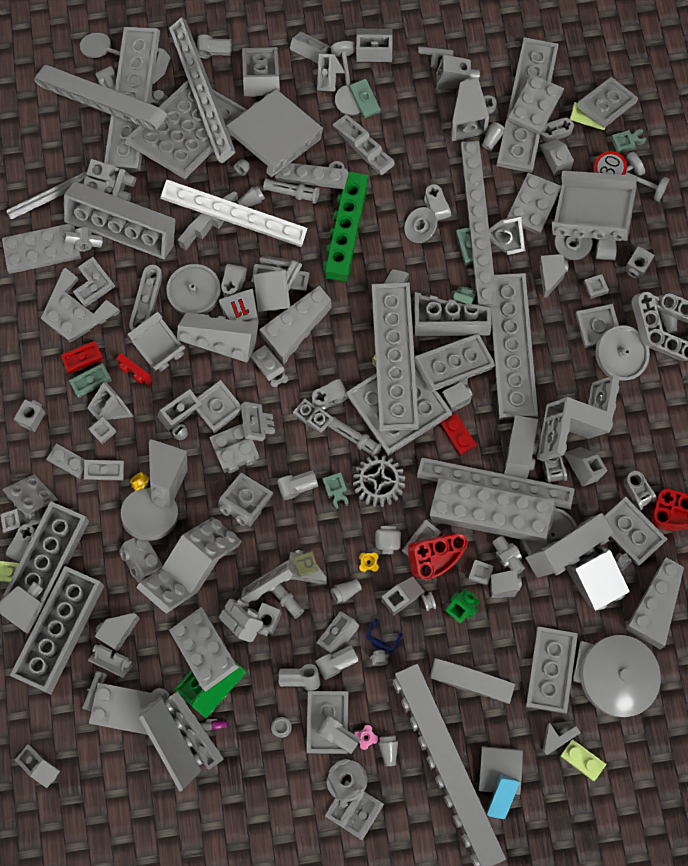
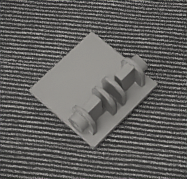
[3,474,58,520]

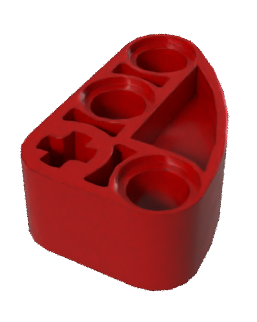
[651,489,688,531]
[408,533,467,580]

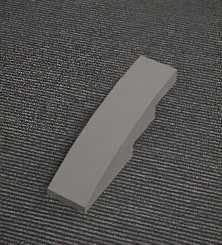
[333,114,395,175]
[178,191,239,250]
[429,659,515,704]

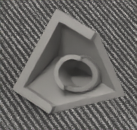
[489,216,525,255]

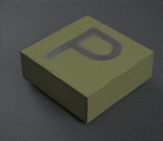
[293,552,318,577]

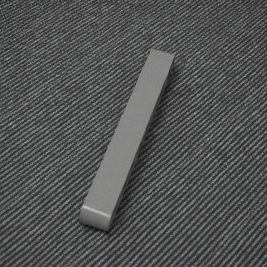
[34,65,167,131]

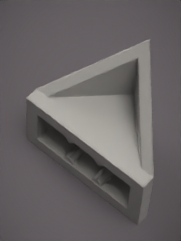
[88,382,134,420]

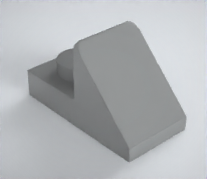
[317,54,345,91]
[542,723,581,757]

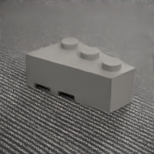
[504,415,540,479]

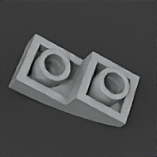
[293,399,334,433]

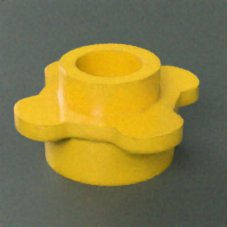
[130,472,150,491]
[359,552,379,572]

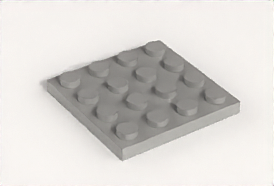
[346,364,452,456]

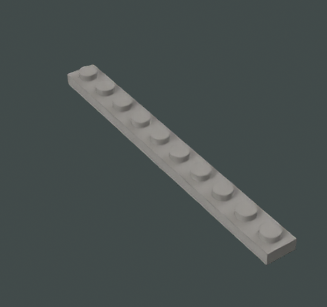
[169,17,236,163]
[461,141,497,307]

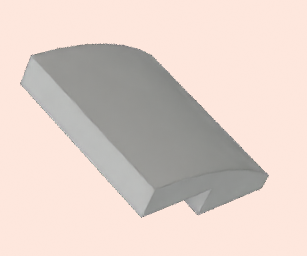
[253,270,290,312]
[479,746,523,795]
[325,780,384,840]

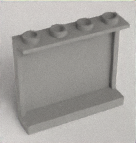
[226,89,323,177]
[552,171,637,241]

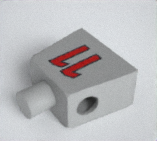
[219,289,258,322]

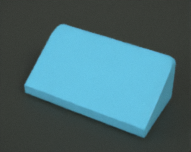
[486,774,520,819]

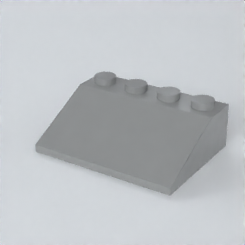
[139,697,203,792]

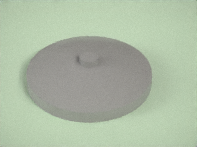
[581,635,661,717]

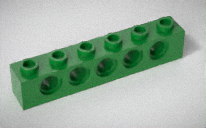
[323,172,368,282]

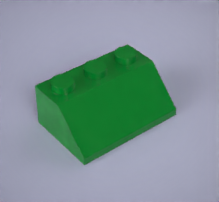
[174,663,246,718]

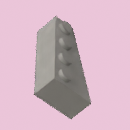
[260,286,332,364]
[414,292,492,336]
[177,312,259,362]
[525,513,614,578]
[625,557,684,650]

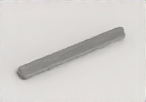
[6,172,90,219]

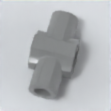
[64,227,103,252]
[493,536,525,574]

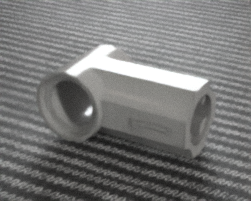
[196,35,232,59]
[95,66,117,91]
[277,470,318,500]
[315,646,359,680]
[279,664,320,691]
[317,716,361,754]

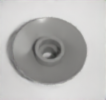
[405,207,437,243]
[555,235,592,260]

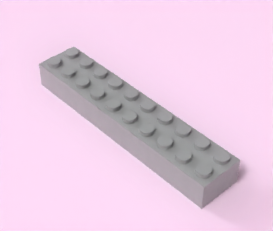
[393,664,506,866]

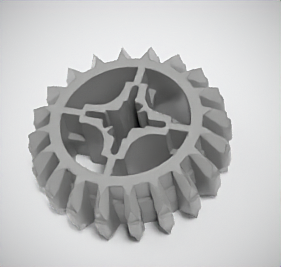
[353,455,405,507]

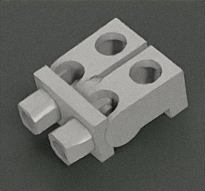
[83,159,136,202]

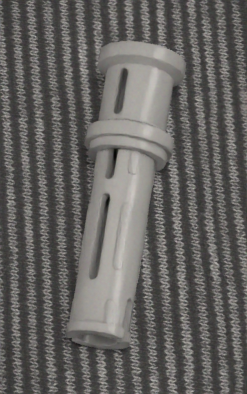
[263,178,320,204]
[327,417,382,459]

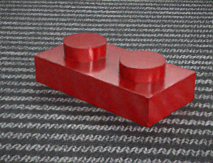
[61,341,103,374]
[116,353,153,386]
[440,413,477,456]

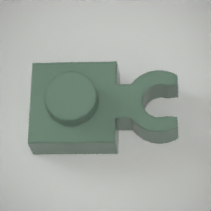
[611,129,646,153]
[322,472,348,509]

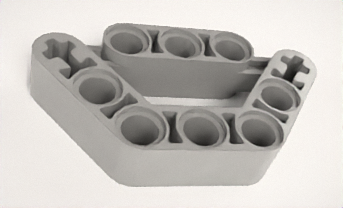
[632,292,688,361]

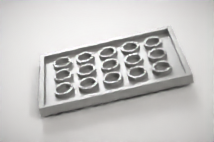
[126,80,247,179]

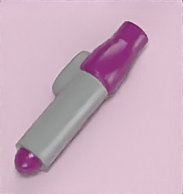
[199,719,227,731]

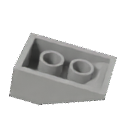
[242,47,280,97]
[89,683,162,735]

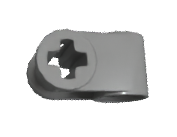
[424,184,451,221]
[595,239,616,260]
[221,264,247,298]
[312,379,348,410]
[541,456,567,484]
[624,471,657,511]
[6,524,36,562]

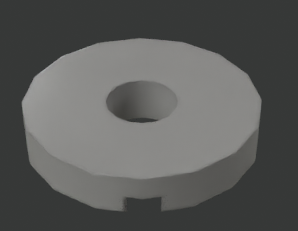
[326,759,368,802]

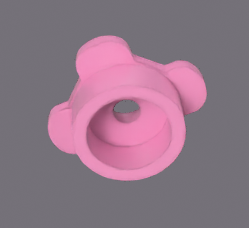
[354,725,378,750]

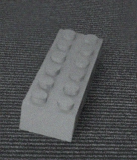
[64,182,175,259]
[430,479,556,544]
[0,501,89,626]
[10,566,104,695]

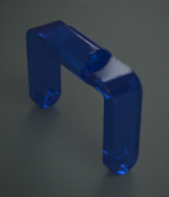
[366,619,403,653]

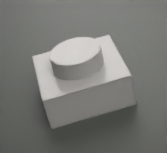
[584,274,609,299]
[89,417,116,444]
[468,560,493,586]

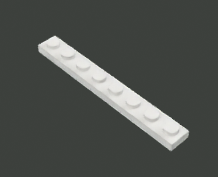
[160,180,307,247]

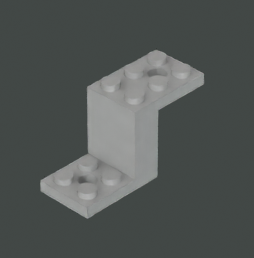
[537,375,620,461]
[137,517,242,614]

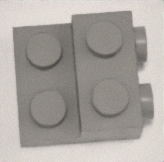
[209,424,260,473]
[218,473,273,527]

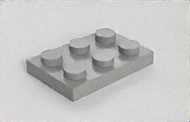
[508,74,564,135]
[577,77,638,128]
[507,173,561,235]
[604,497,667,567]
[307,691,348,754]

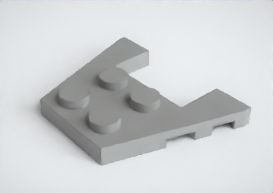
[41,268,120,342]

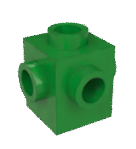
[445,588,480,624]

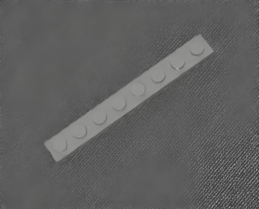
[417,458,575,509]

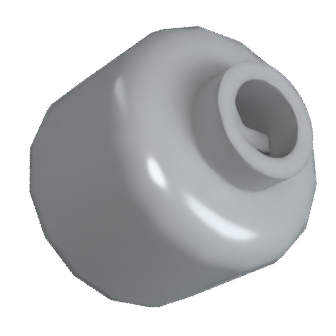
[375,526,401,554]

